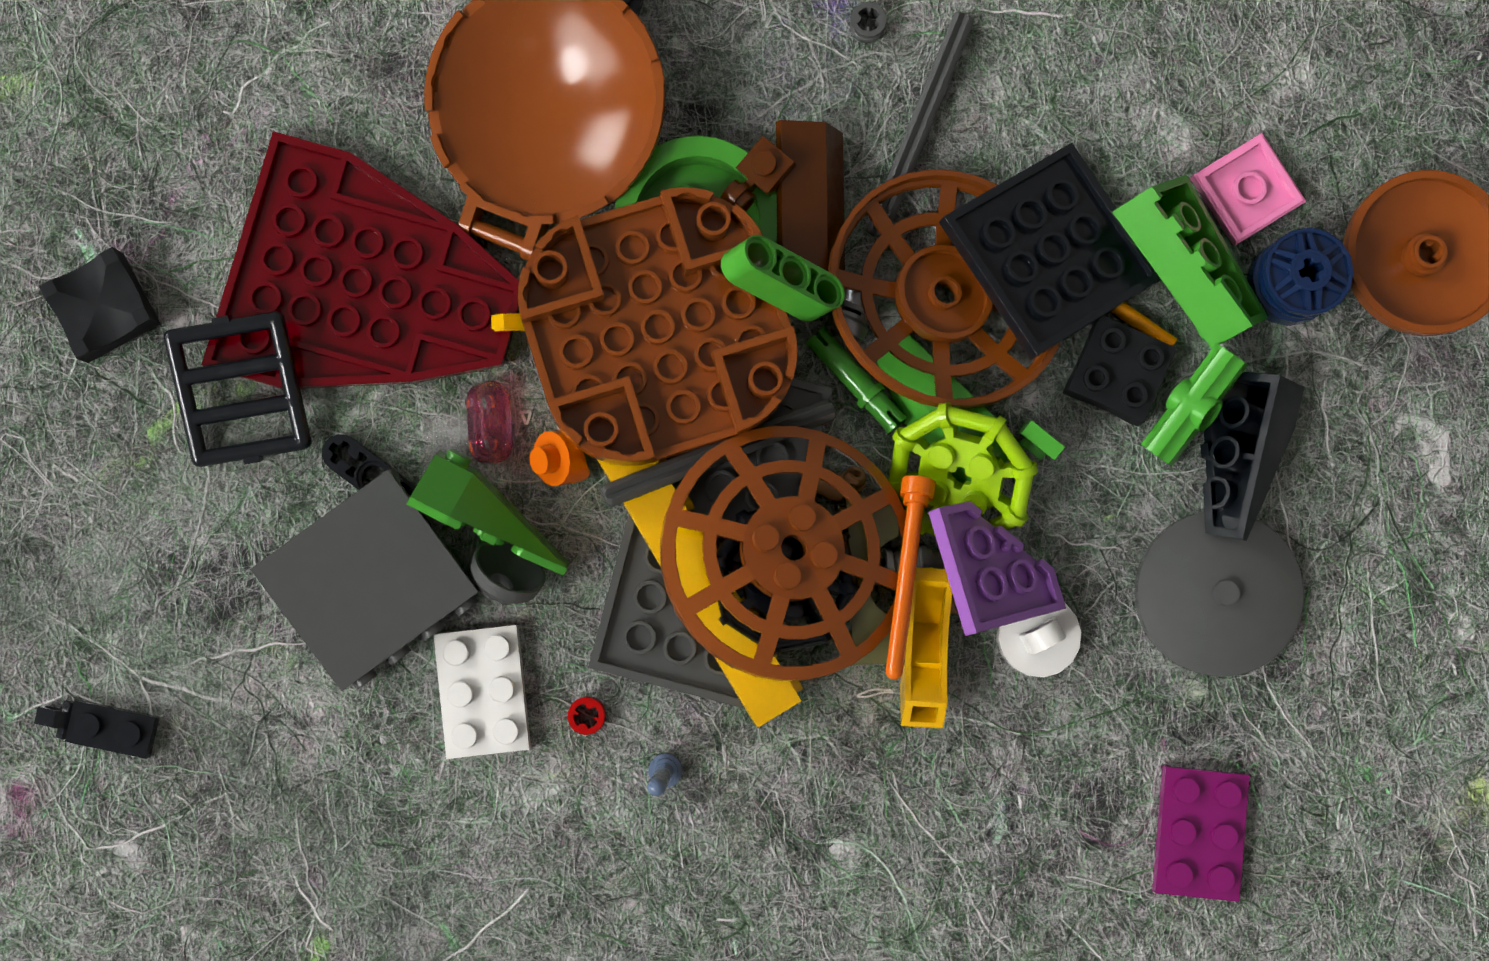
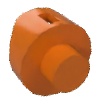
[529,430,590,486]

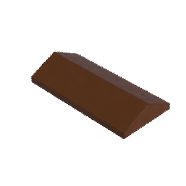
[776,120,845,271]

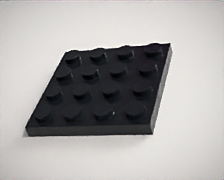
[939,143,1161,360]

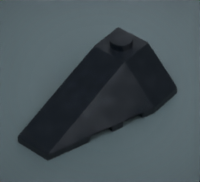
[1200,372,1305,541]

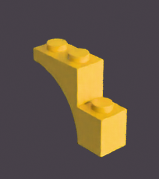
[900,567,952,728]

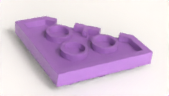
[928,501,1066,636]

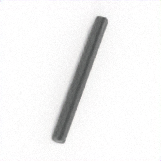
[866,12,974,238]
[601,399,836,507]

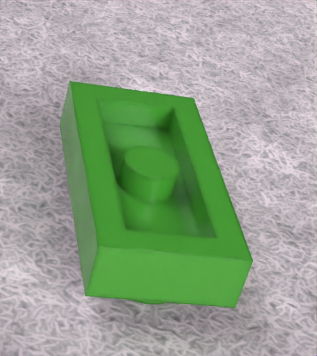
[1017,419,1065,461]

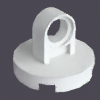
[996,603,1081,677]

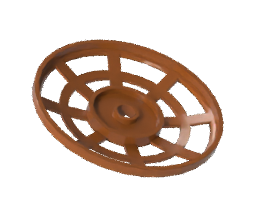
[828,169,1061,409]
[660,426,906,681]

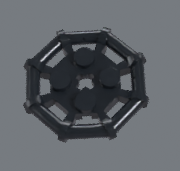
[717,509,860,657]

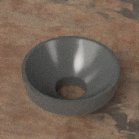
[470,541,546,605]

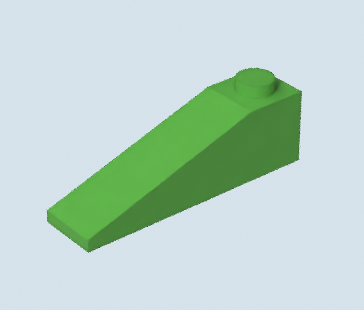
[406,448,569,576]

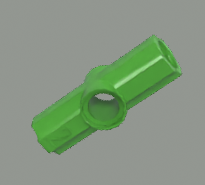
[1141,343,1248,466]

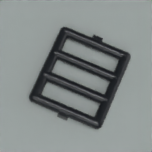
[163,311,312,467]

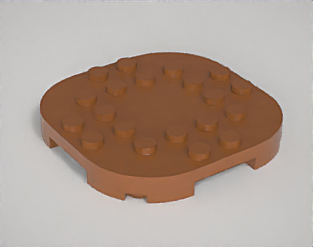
[518,187,797,466]

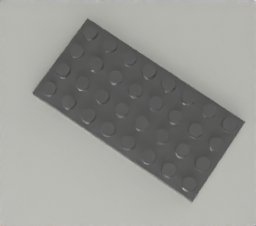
[588,378,833,709]

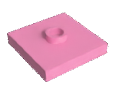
[1190,133,1306,246]

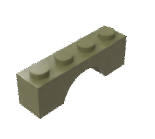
[838,496,899,665]

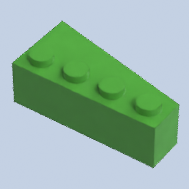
[1112,174,1269,348]

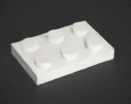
[434,625,531,759]

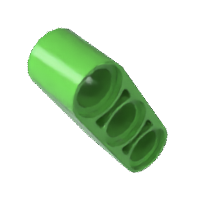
[721,235,845,322]

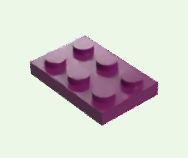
[1152,765,1250,902]

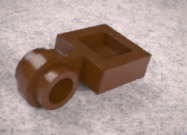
[721,136,796,212]

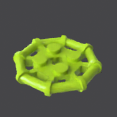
[887,402,1038,536]

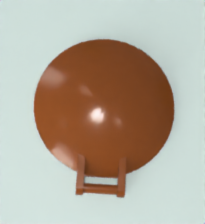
[424,0,666,260]

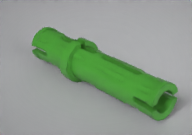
[806,327,908,435]

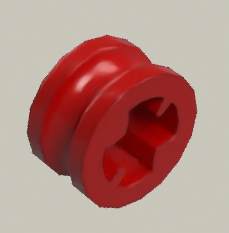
[567,696,606,735]

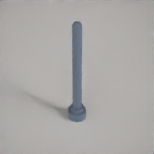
[647,753,683,796]

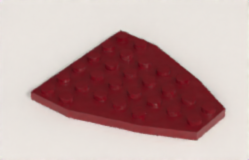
[201,131,520,389]

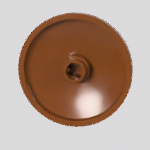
[1343,170,1489,336]

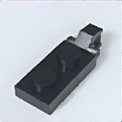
[34,700,160,759]

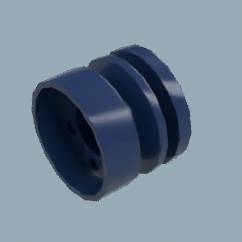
[1247,227,1354,326]

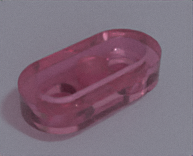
[466,381,513,464]

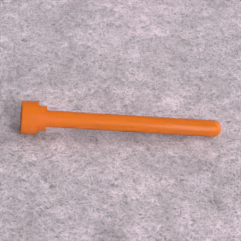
[886,475,936,680]

